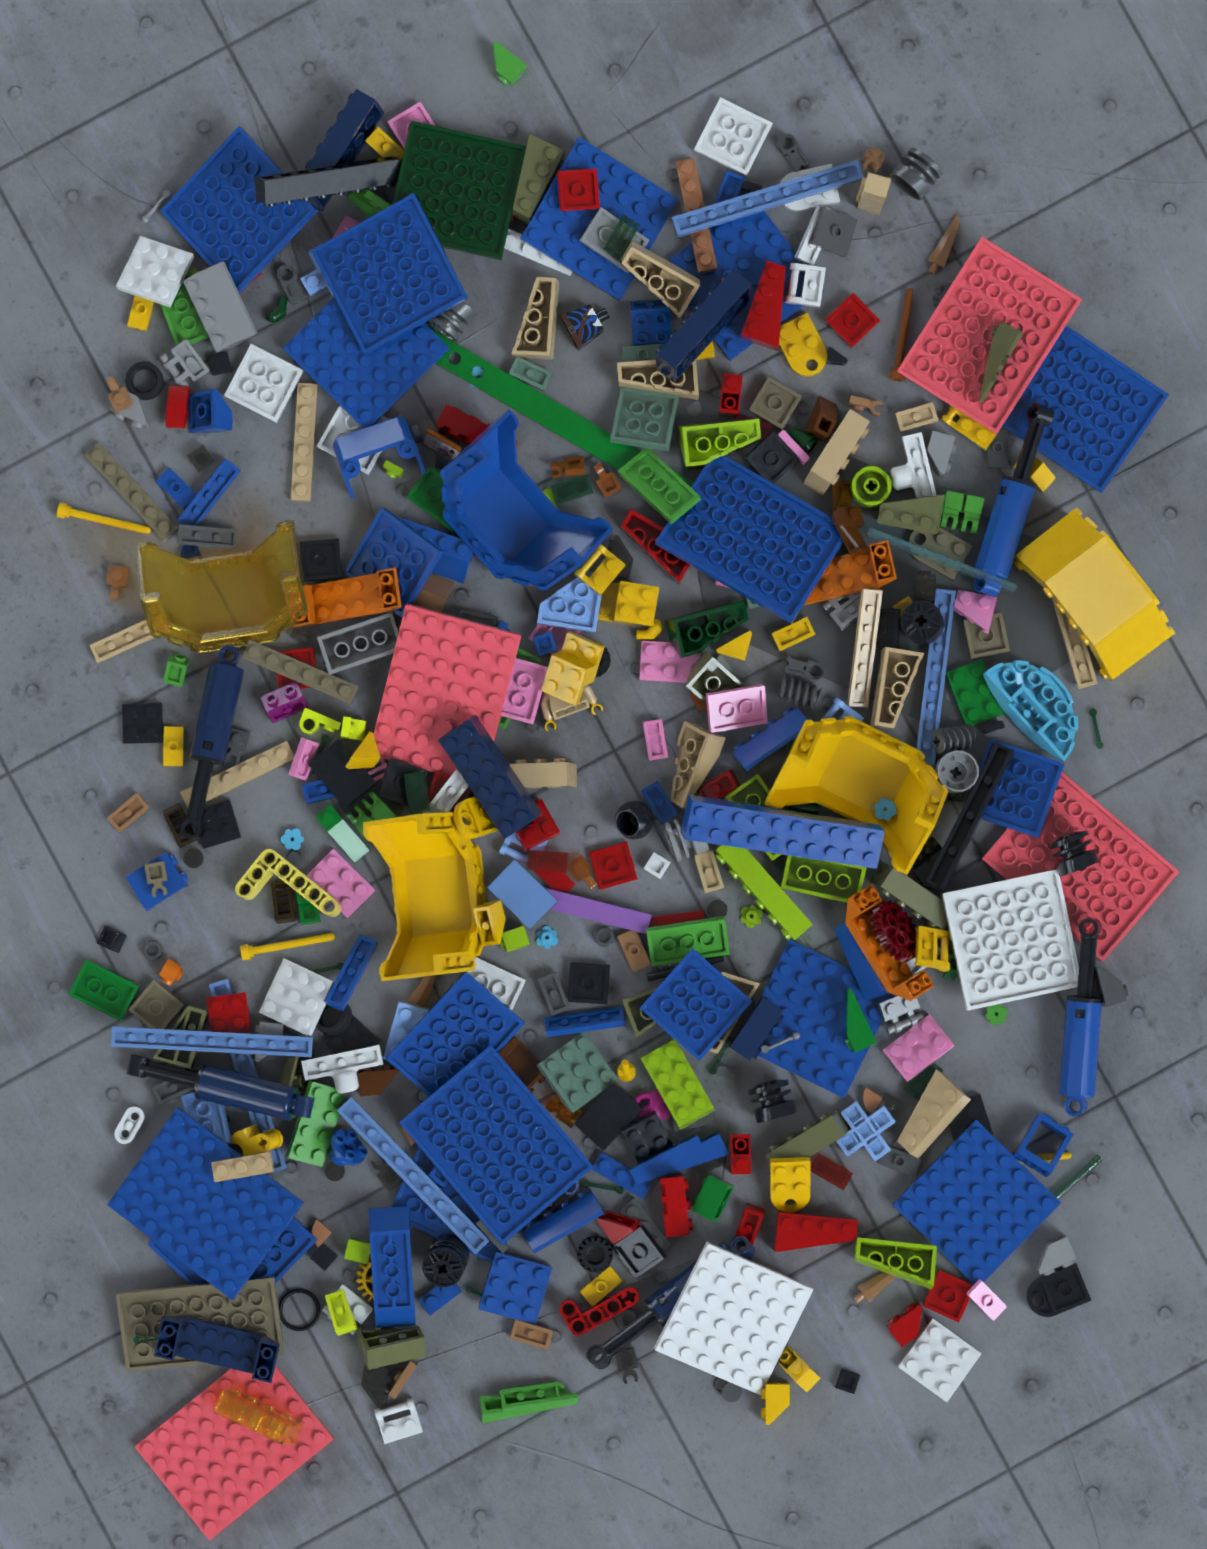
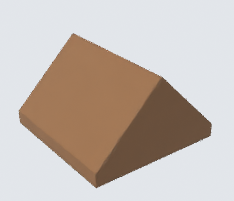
[413,574,455,613]

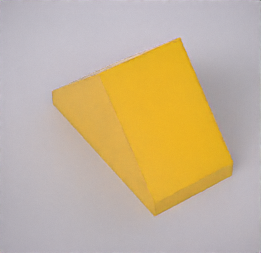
[1013,458,1056,493]
[716,630,752,661]
[346,732,380,769]

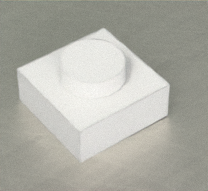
[644,852,671,879]

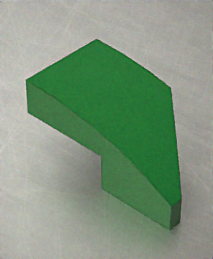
[296,886,321,925]

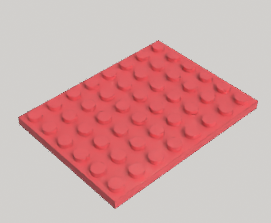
[897,237,1082,434]
[373,604,522,776]
[982,772,1180,962]
[135,1365,334,1541]

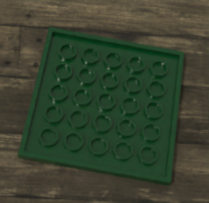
[392,121,527,260]

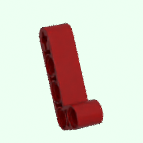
[560,1286,639,1336]

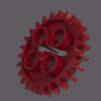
[870,901,916,963]

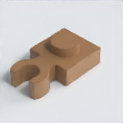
[862,147,886,174]

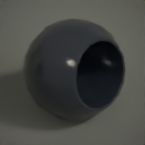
[615,801,654,840]

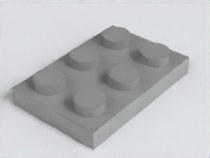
[579,207,649,274]

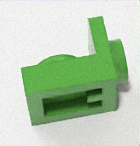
[163,654,190,687]

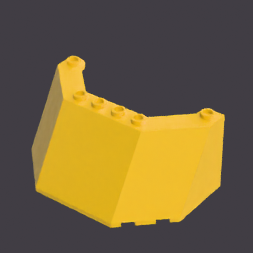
[1013,507,1175,681]
[764,716,948,875]
[363,812,487,982]

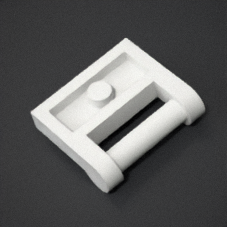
[785,263,826,308]
[374,1398,423,1444]

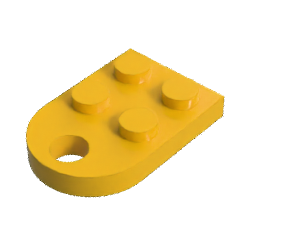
[779,313,827,377]
[453,796,499,839]
[770,1157,811,1213]

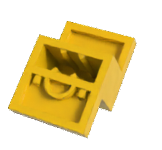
[598,581,659,627]
[541,631,605,706]

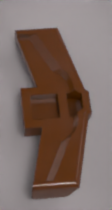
[831,480,870,555]

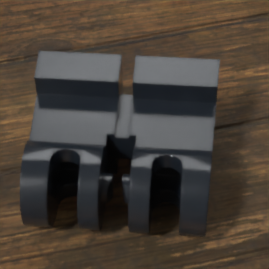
[911,836,942,888]

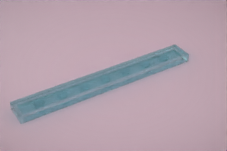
[866,528,1017,594]

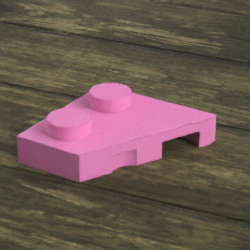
[954,590,997,634]

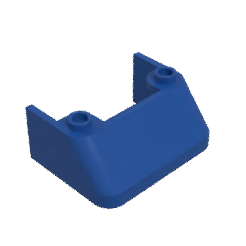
[333,416,426,499]

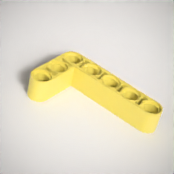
[235,849,342,917]

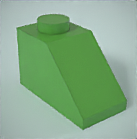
[493,41,527,87]

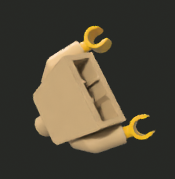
[541,685,603,731]

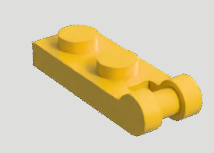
[940,406,997,451]

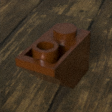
[804,396,837,440]
[358,1065,399,1097]

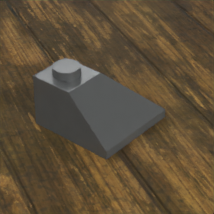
[1094,967,1128,1007]

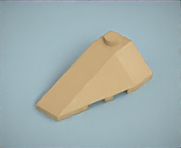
[670,721,726,809]

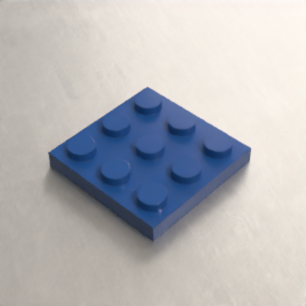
[478,1251,553,1325]

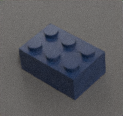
[729,997,784,1061]

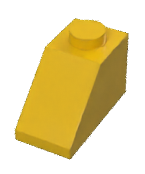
[472,900,506,946]

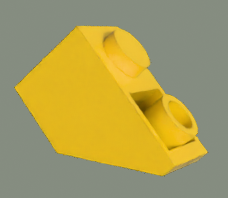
[777,1345,821,1392]
[761,1382,790,1425]

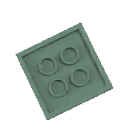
[610,387,679,451]
[536,1032,619,1114]

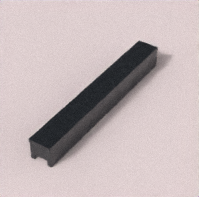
[926,742,1015,893]

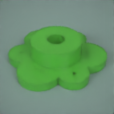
[985,1004,1008,1026]

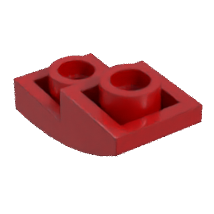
[165,386,190,429]

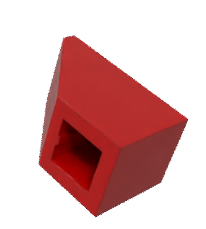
[719,373,743,415]
[730,1134,751,1175]
[887,1302,922,1347]

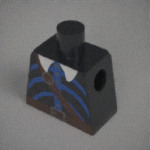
[561,305,610,351]

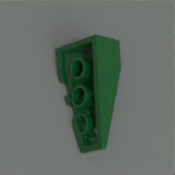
[665,600,749,658]

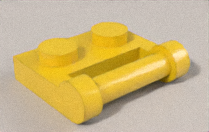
[573,544,626,596]
[915,926,951,972]

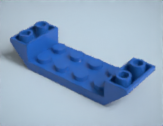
[369,1206,416,1327]

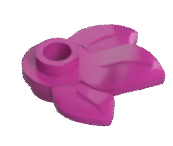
[635,1090,671,1120]

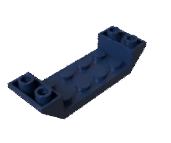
[154,1316,280,1383]

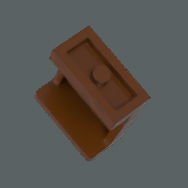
[498,1036,545,1093]

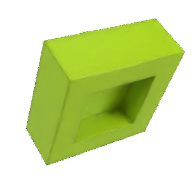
[383,460,404,479]

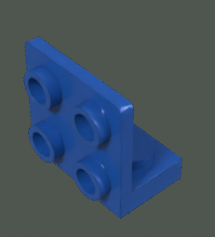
[630,300,672,346]

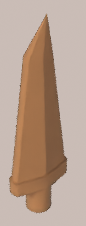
[927,212,960,275]
[406,975,437,1008]
[853,1272,896,1304]

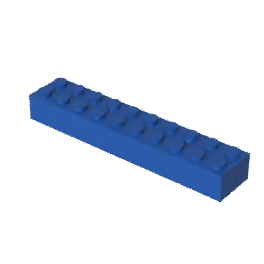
[681,795,885,869]

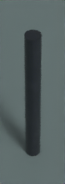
[646,956,725,982]

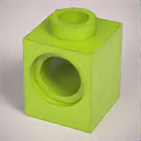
[500,926,530,952]
[344,1238,371,1264]

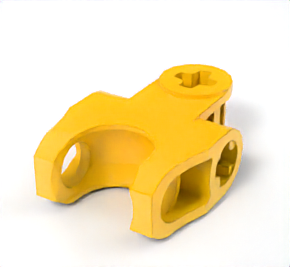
[228,1124,283,1156]

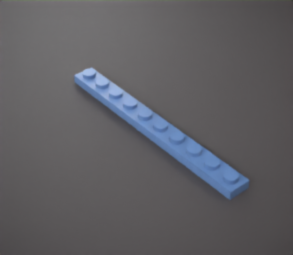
[671,160,864,237]
[916,588,956,769]
[209,978,287,1174]
[111,1026,313,1057]
[337,1097,490,1255]

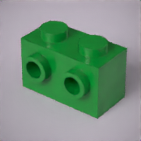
[691,1175,735,1222]

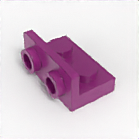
[261,681,309,723]

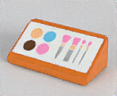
[423,429,462,461]

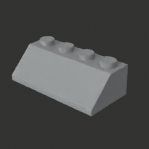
[183,261,257,353]
[317,612,399,675]

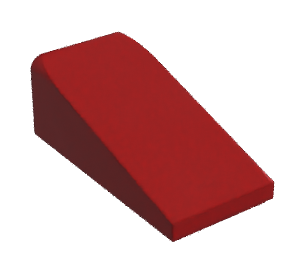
[697,769,741,799]
[734,1203,765,1247]

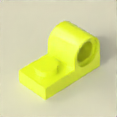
[299,708,342,735]
[341,716,367,741]
[325,1289,358,1336]

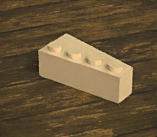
[855,171,891,215]

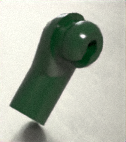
[266,297,287,323]

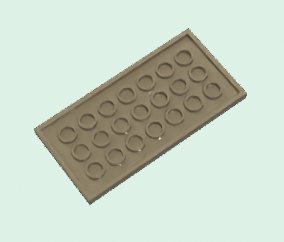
[116,1276,285,1372]

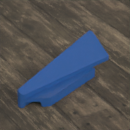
[629,1131,729,1184]

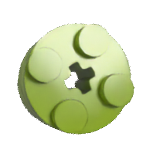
[851,466,891,508]

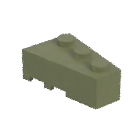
[877,494,946,534]
[152,1005,208,1069]
[356,1326,426,1370]

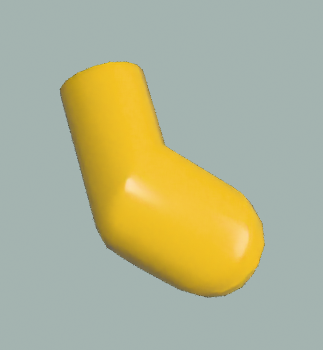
[636,619,663,640]

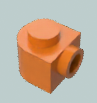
[159,958,184,986]

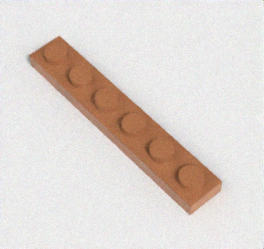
[675,158,718,274]

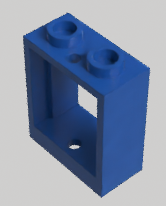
[1013,1113,1074,1177]

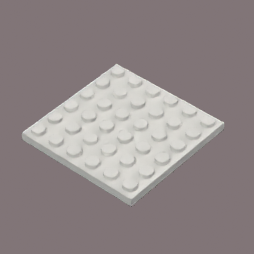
[942,869,1079,1011]
[654,1242,813,1395]

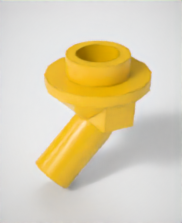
[617,1060,636,1082]

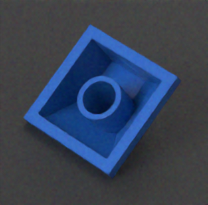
[189,389,233,433]

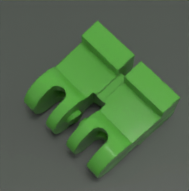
[940,491,985,534]
[345,791,397,843]

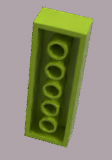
[715,845,813,940]

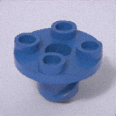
[329,1129,368,1166]

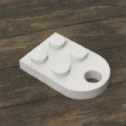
[780,164,840,212]

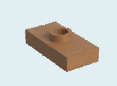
[107,793,150,833]
[617,930,651,972]
[510,1319,553,1350]
[388,1360,418,1399]

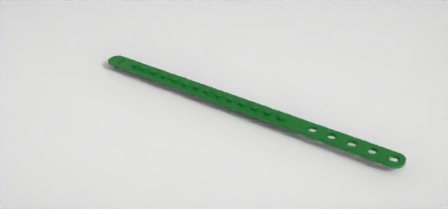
[430,328,694,487]

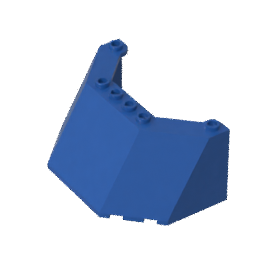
[440,409,613,591]

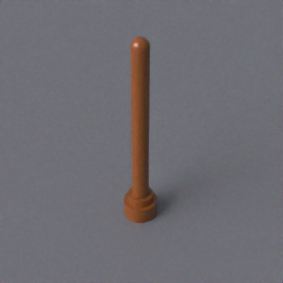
[889,288,913,382]

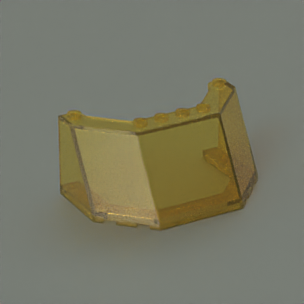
[136,520,309,653]

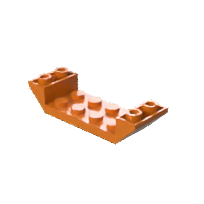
[803,540,897,606]
[287,568,402,627]
[845,884,934,1001]

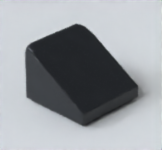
[827,346,848,366]
[97,926,127,953]

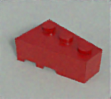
[659,1174,693,1238]

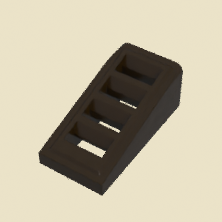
[162,803,198,848]
[271,881,297,924]

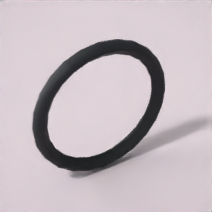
[279,1289,321,1331]

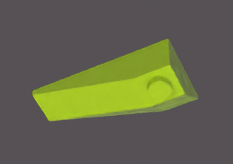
[678,418,761,467]

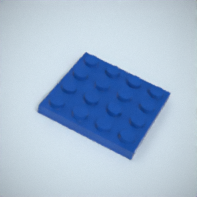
[344,507,444,617]
[969,738,1065,839]
[640,948,752,1061]

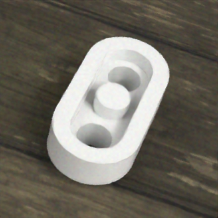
[114,1106,145,1144]

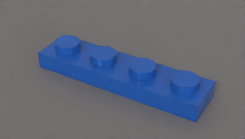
[177,458,241,526]
[325,935,378,1011]
[544,1006,625,1037]

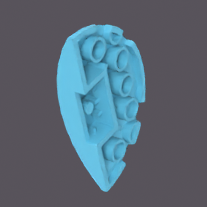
[983,660,1078,762]

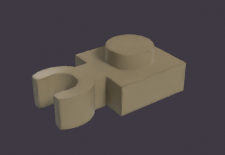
[144,861,168,898]

